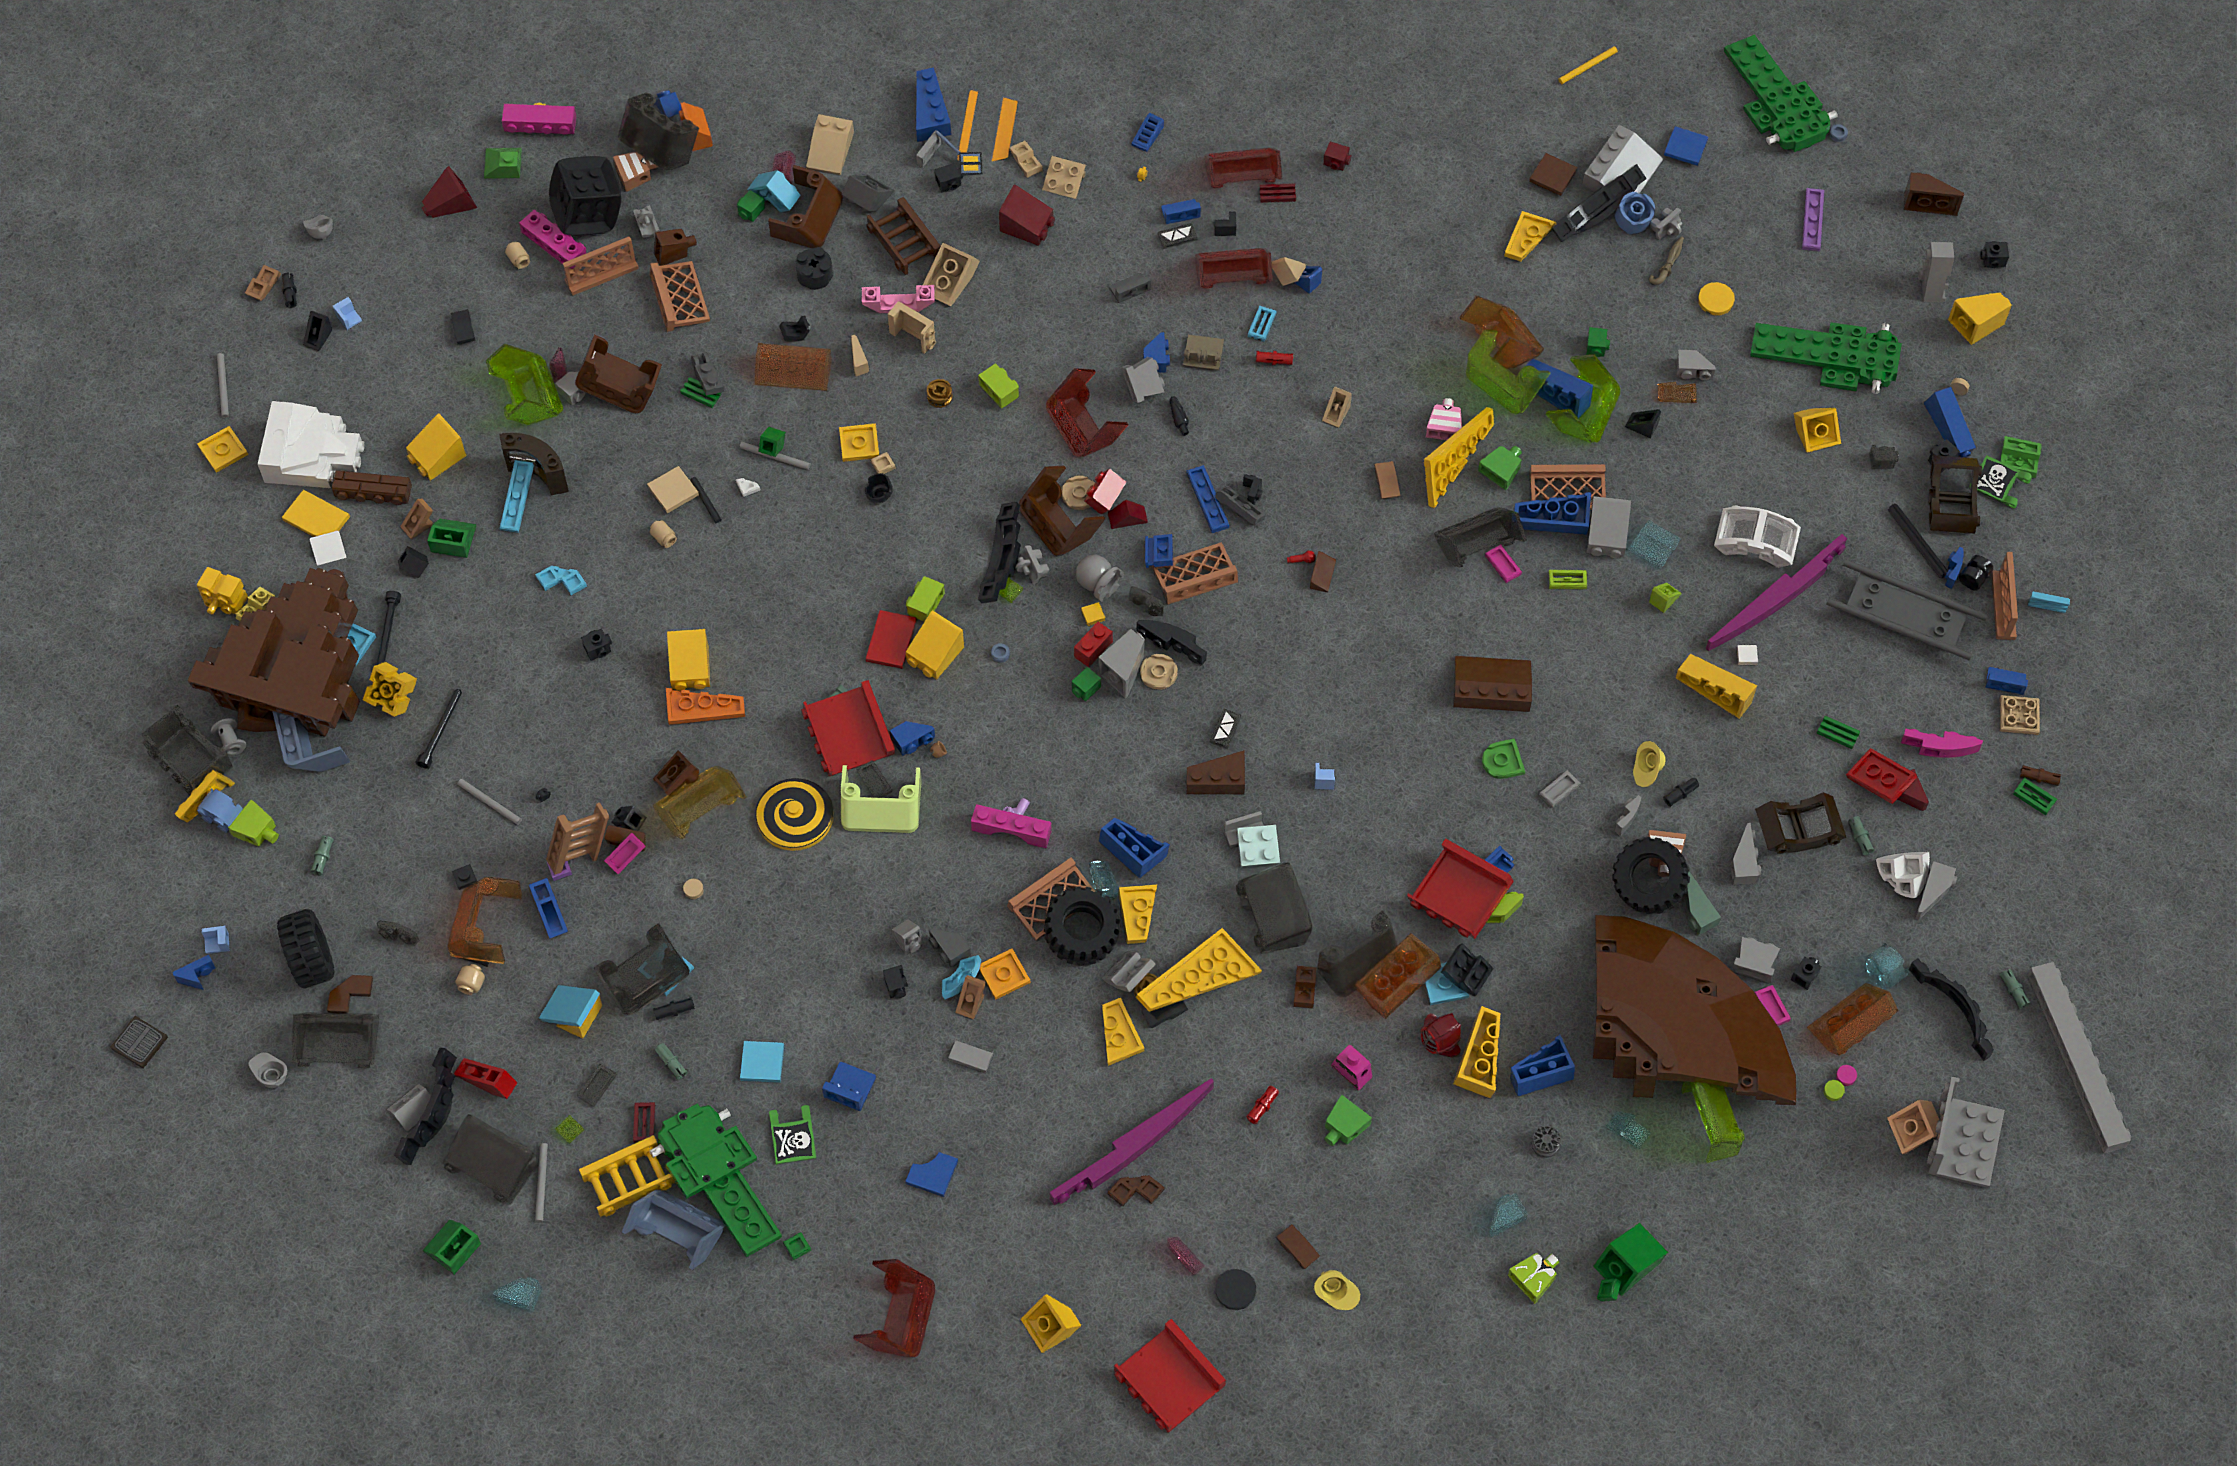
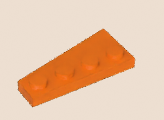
[666,688,745,725]

